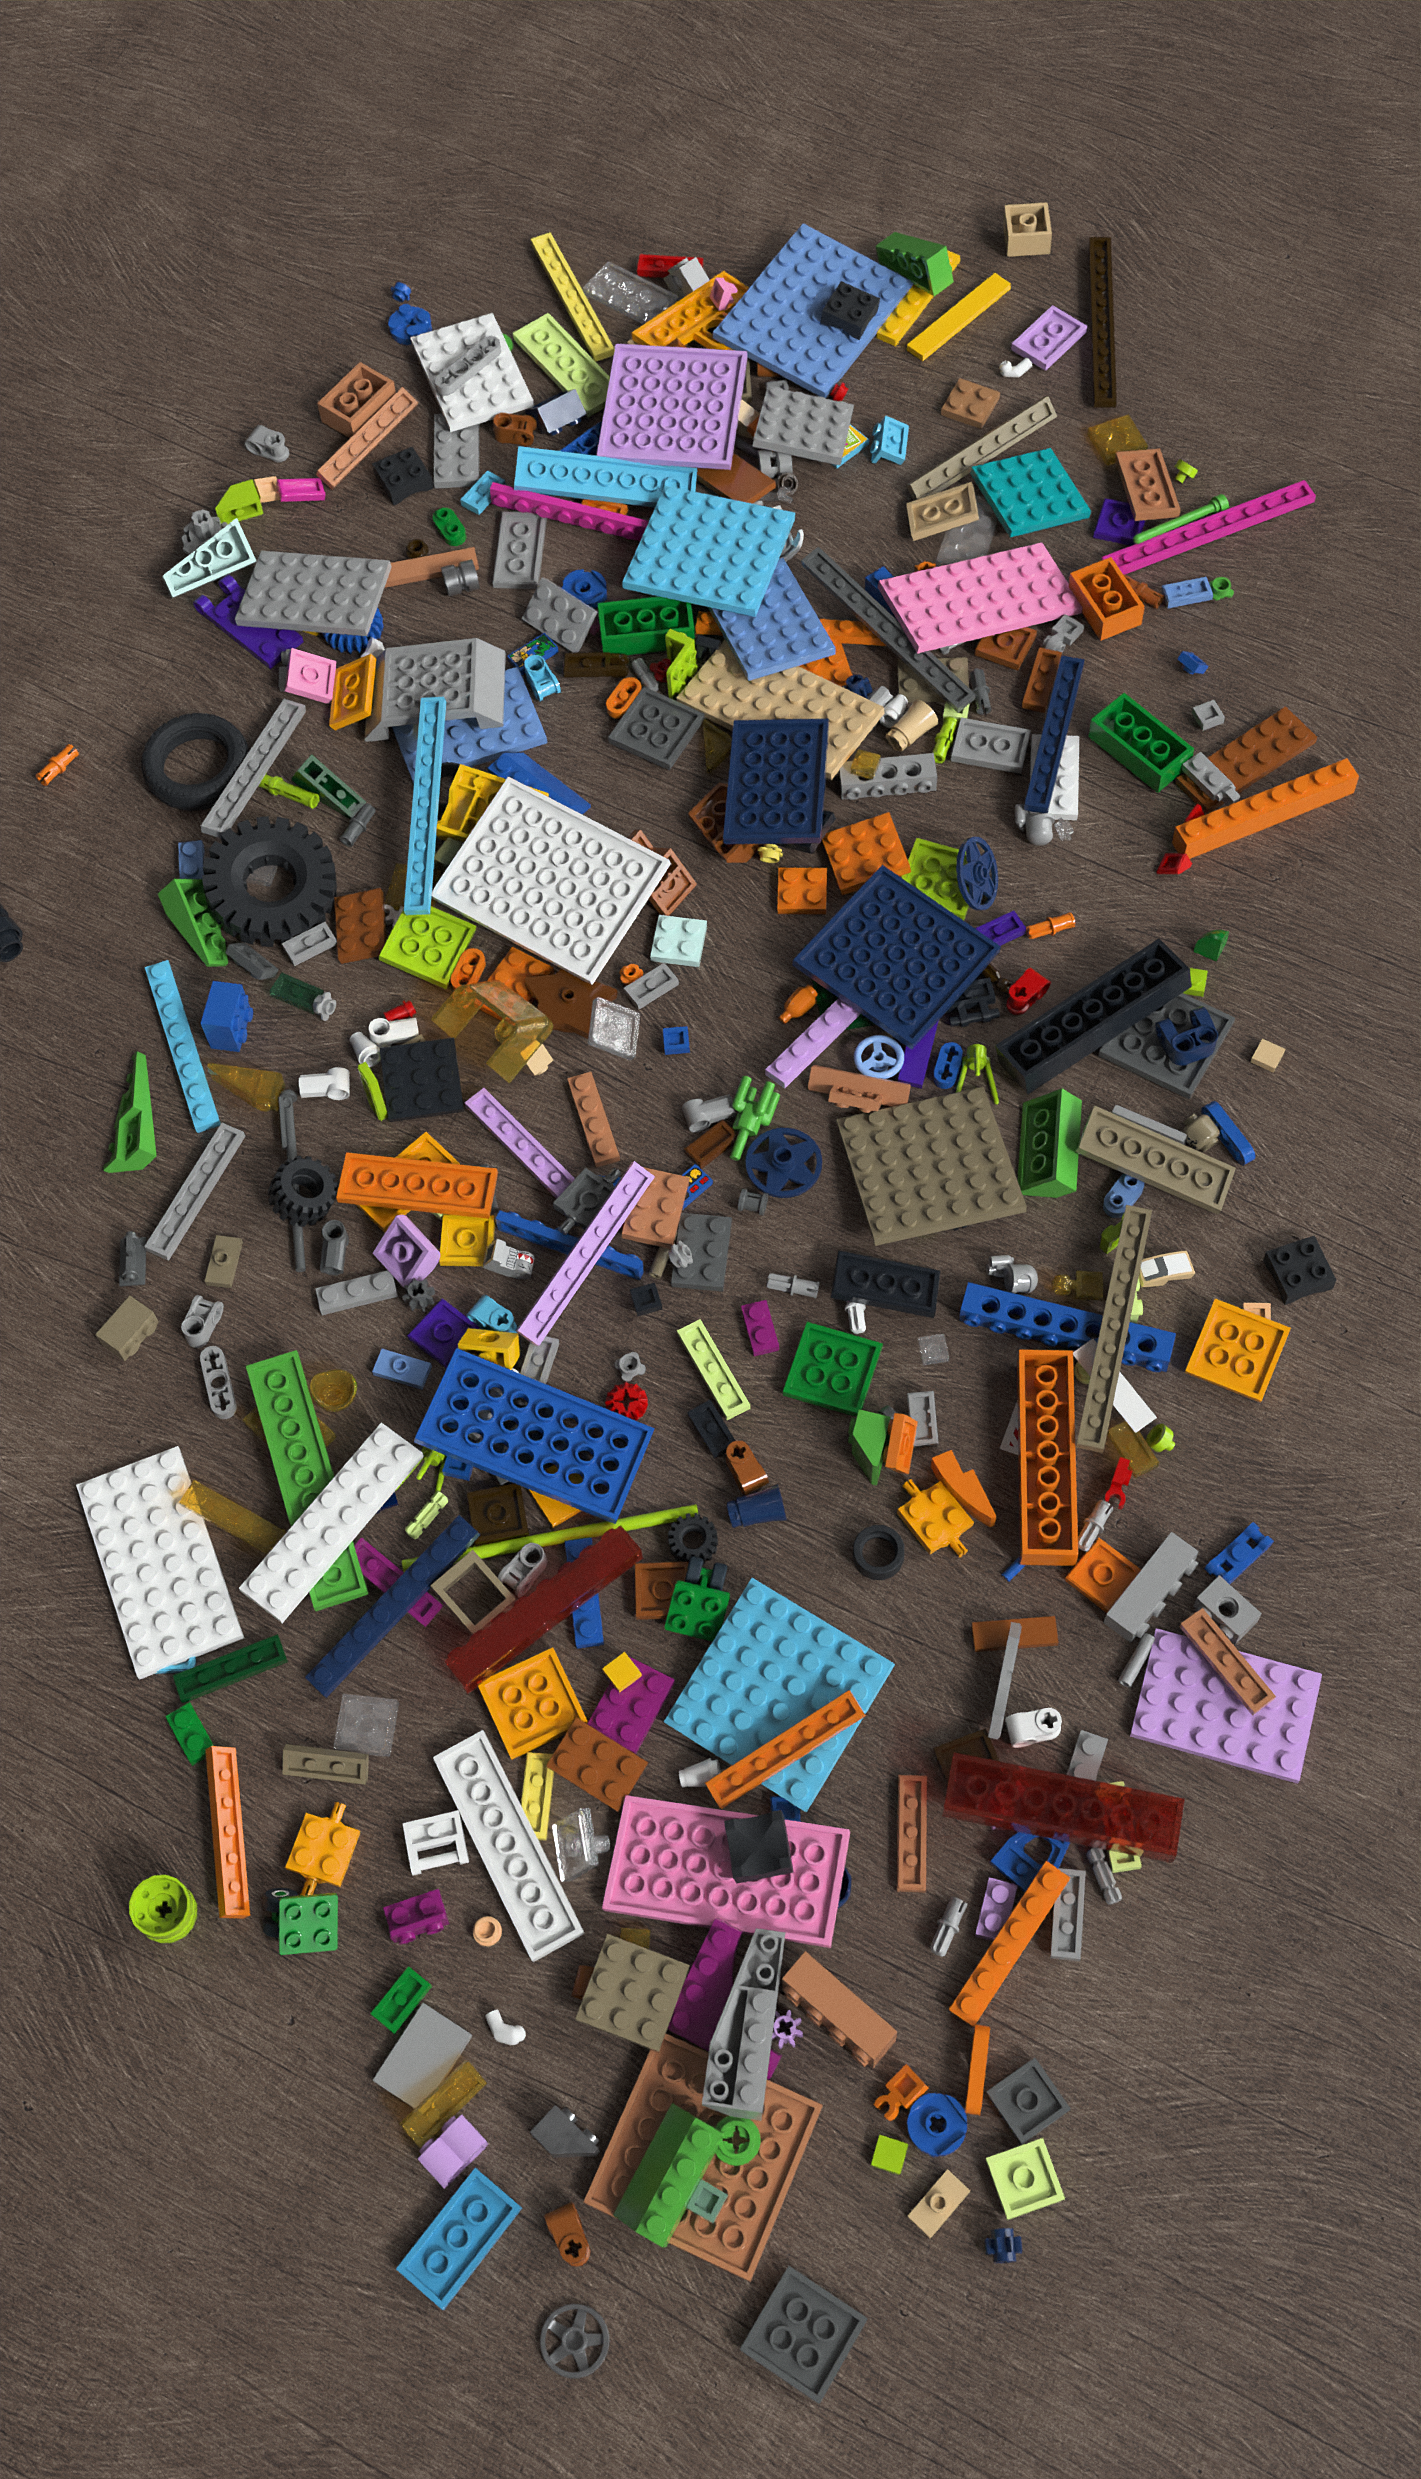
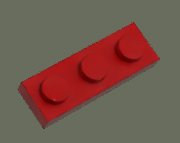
[637,254,704,278]

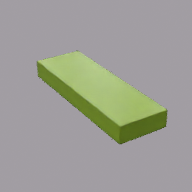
[358,1062,388,1121]

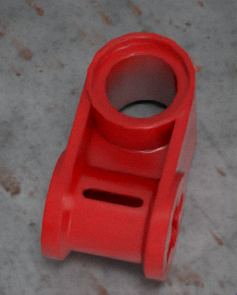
[1006,968,1051,1015]

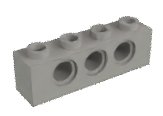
[838,753,937,800]

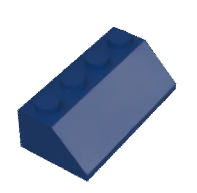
[487,753,591,815]

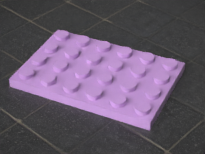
[1130,1628,1322,1784]

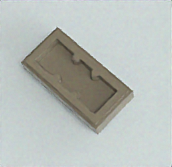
[204,1235,243,1288]

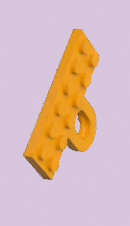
[632,271,749,351]

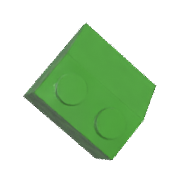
[848,1409,891,1486]

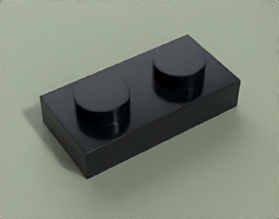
[687,1400,736,1459]

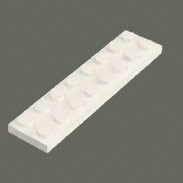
[239,1423,424,1623]
[433,1730,585,1962]

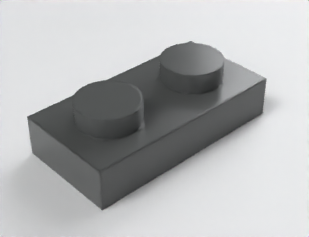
[225,942,278,980]

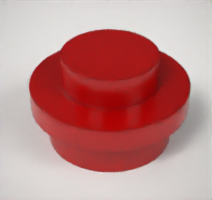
[830,382,849,402]

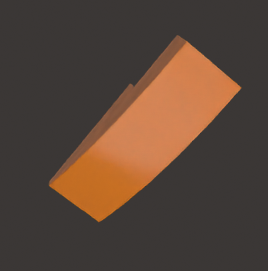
[931,1450,996,1527]

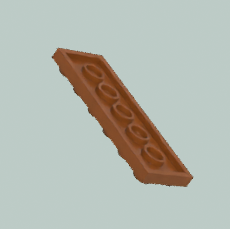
[1176,706,1317,814]

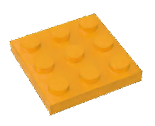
[1185,1299,1291,1403]
[477,1647,588,1760]

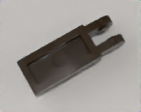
[563,652,629,678]

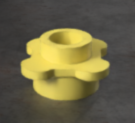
[758,844,783,863]

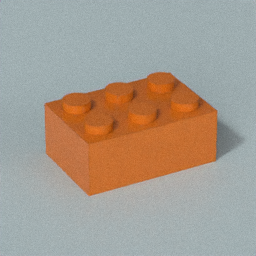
[1068,557,1145,641]

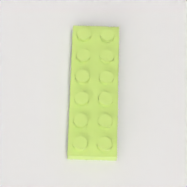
[513,313,610,417]

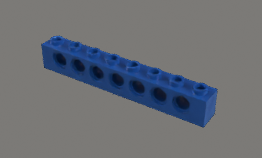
[959,1282,1176,1372]

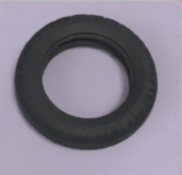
[141,713,249,811]

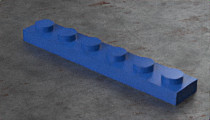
[496,1210,644,1280]

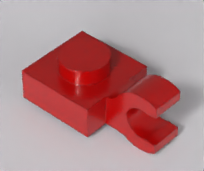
[1104,1457,1133,1510]

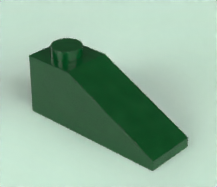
[291,754,366,819]

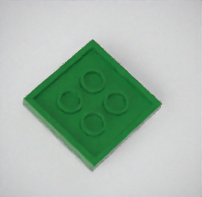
[783,1322,883,1417]

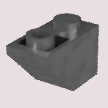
[530,2105,600,2158]

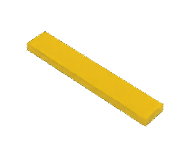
[907,273,1011,361]

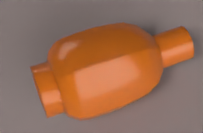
[778,984,818,1024]

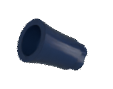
[727,1484,787,1528]

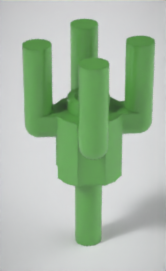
[730,1076,780,1161]

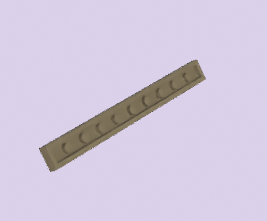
[1076,1205,1152,1453]

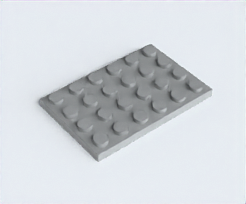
[235,551,392,636]

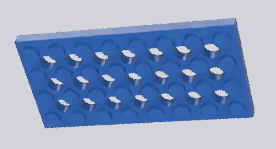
[414,1348,655,1524]

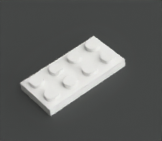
[1029,734,1079,820]

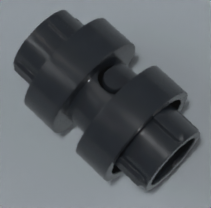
[0,903,23,962]

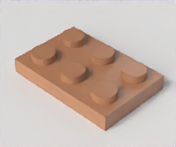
[622,1167,690,1249]

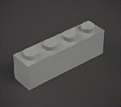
[1104,1532,1199,1643]

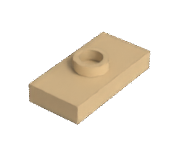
[907,2169,970,2239]

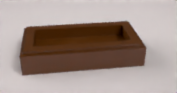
[684,1119,738,1169]

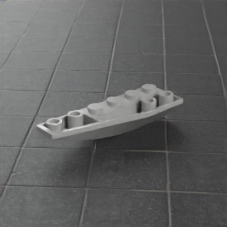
[702,1928,786,2121]

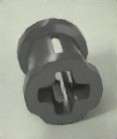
[738,1189,768,1216]

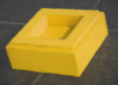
[602,1652,642,1693]

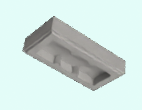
[907,1391,939,1447]

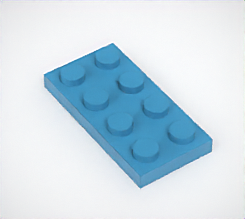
[396,2168,522,2311]

